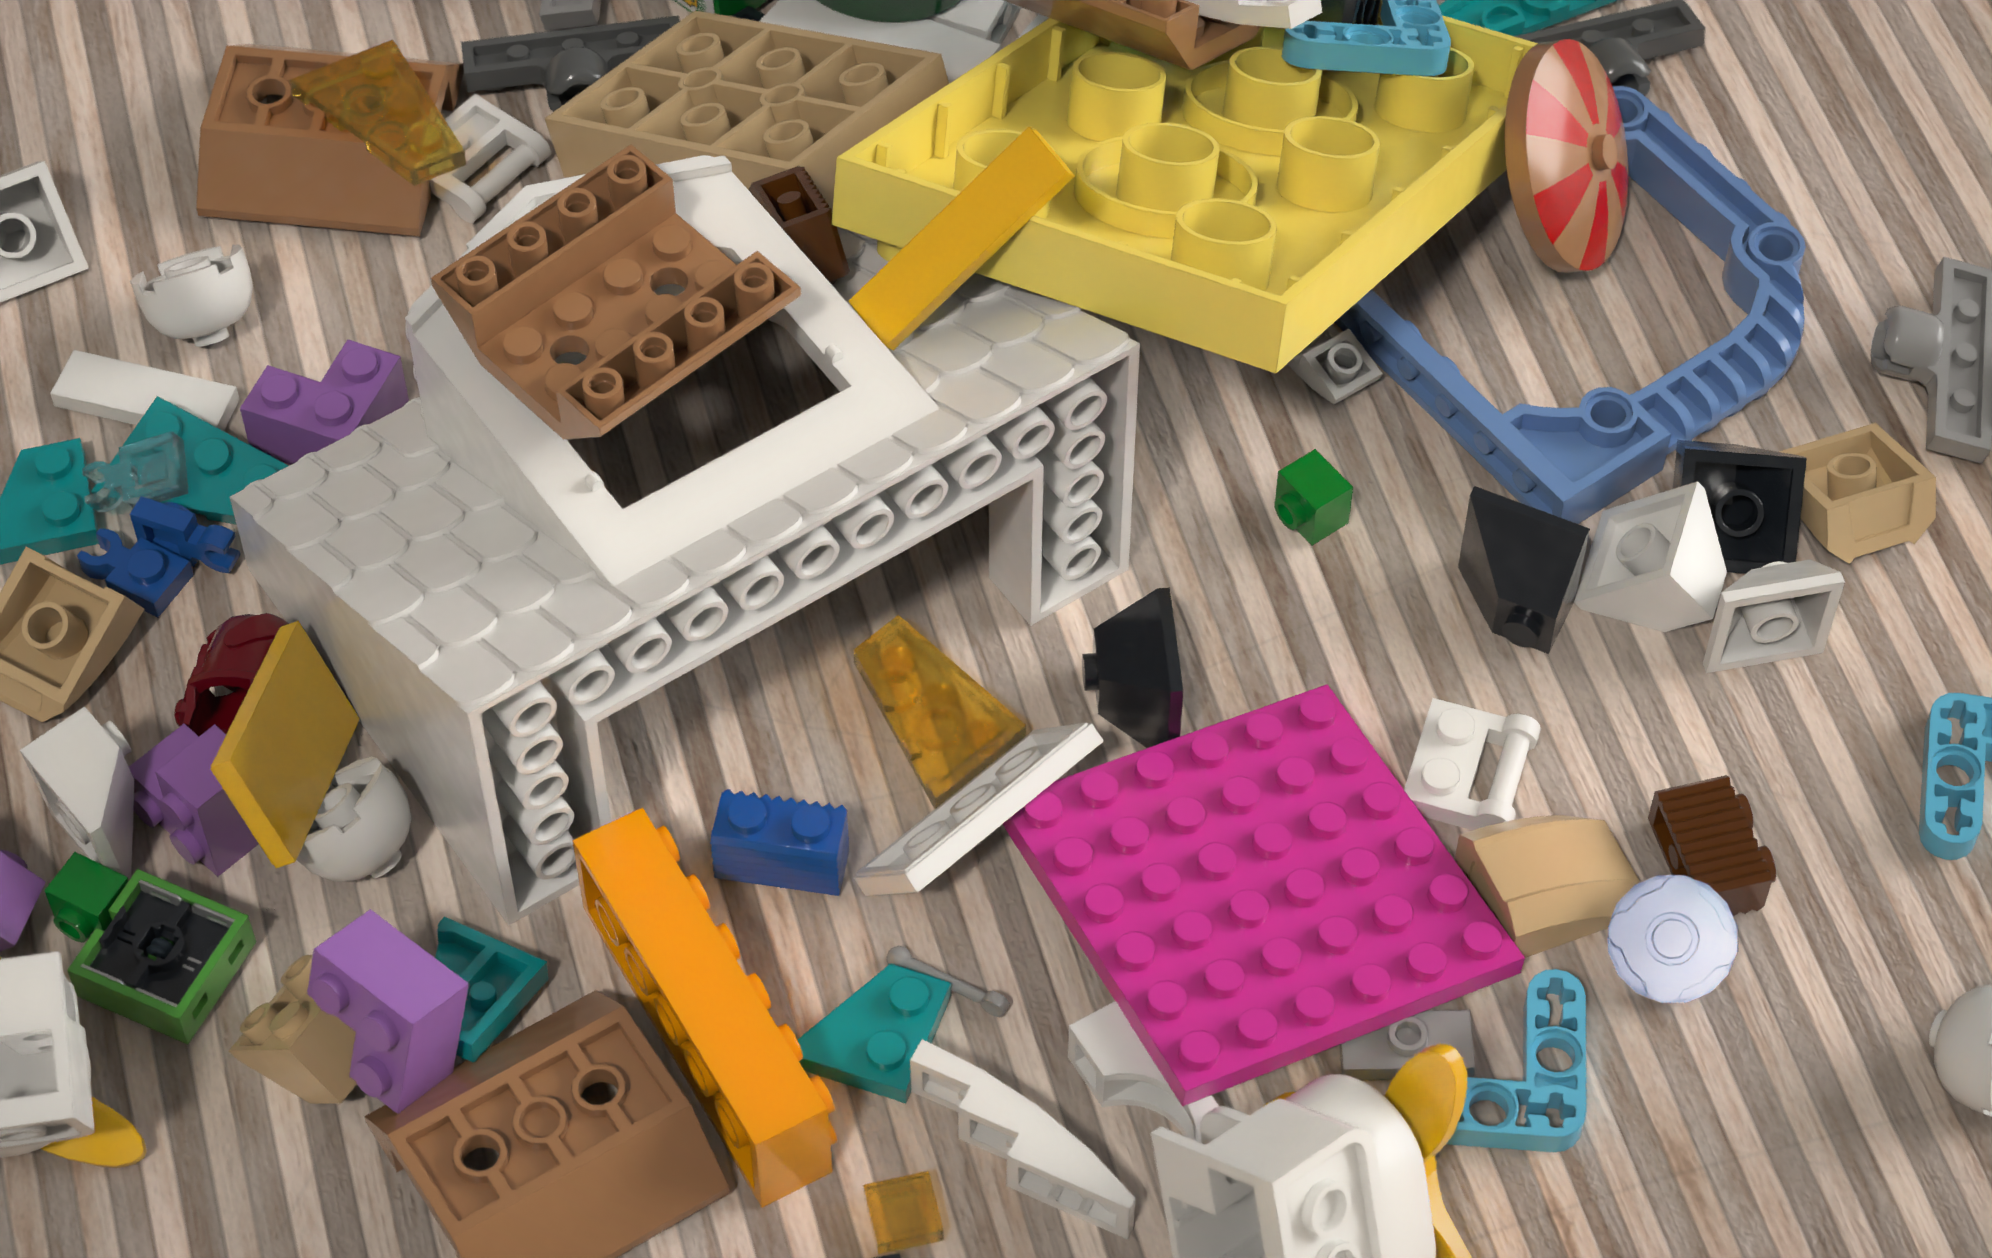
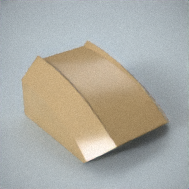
[1779,423,1936,564]
[0,547,144,722]
[1455,815,1640,958]

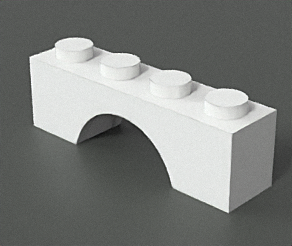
[1068,1001,1219,1143]

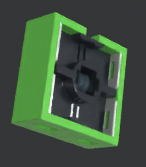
[67,869,256,1044]

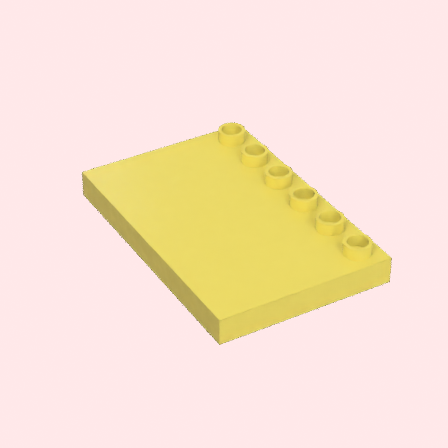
[832,14,1538,374]

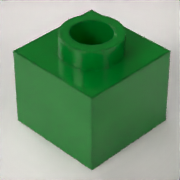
[1274,449,1353,546]
[44,852,129,943]

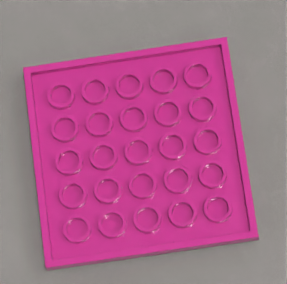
[1002,684,1525,1107]

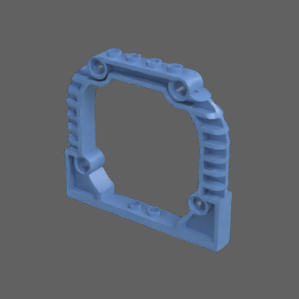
[1334,86,1806,524]

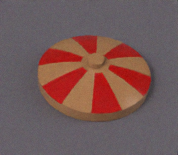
[1505,39,1629,273]

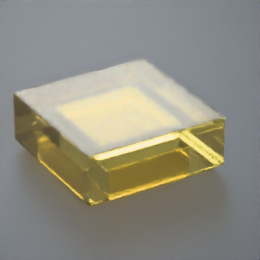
[863,1171,944,1255]

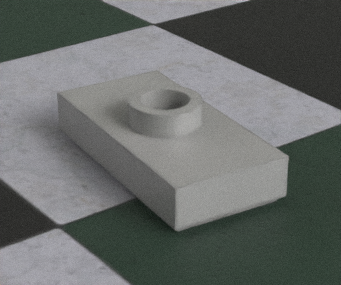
[1339,1010,1475,1080]

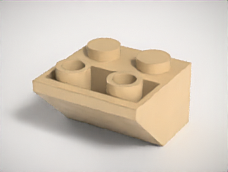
[229,955,357,1104]

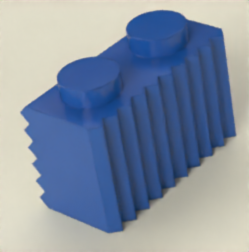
[710,789,849,896]

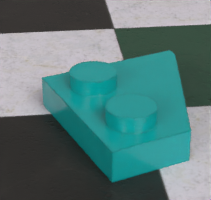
[0,438,99,565]
[435,917,549,1063]
[797,964,951,1103]

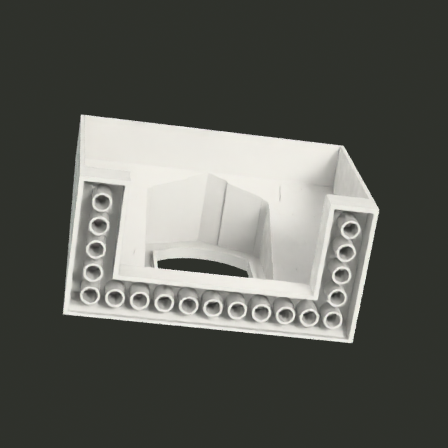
[230,155,1140,925]

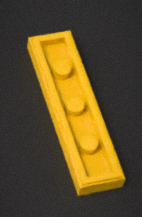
[848,126,1075,350]

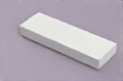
[50,350,240,431]

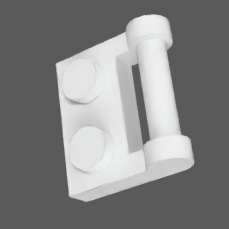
[426,94,551,223]
[1404,698,1541,830]

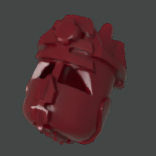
[174,613,289,736]

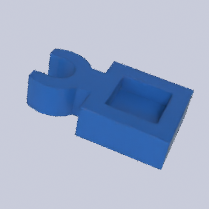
[130,496,241,573]
[77,528,194,618]

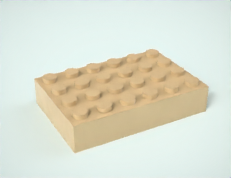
[545,10,949,212]

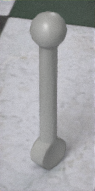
[886,946,1009,1017]

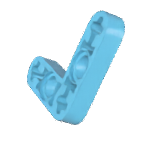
[1281,0,1451,76]
[1919,693,1992,860]
[1446,969,1586,1152]

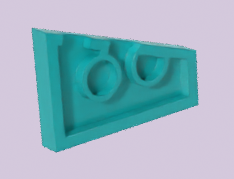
[91,396,289,525]

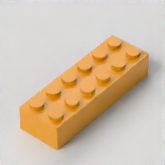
[572,807,837,1208]

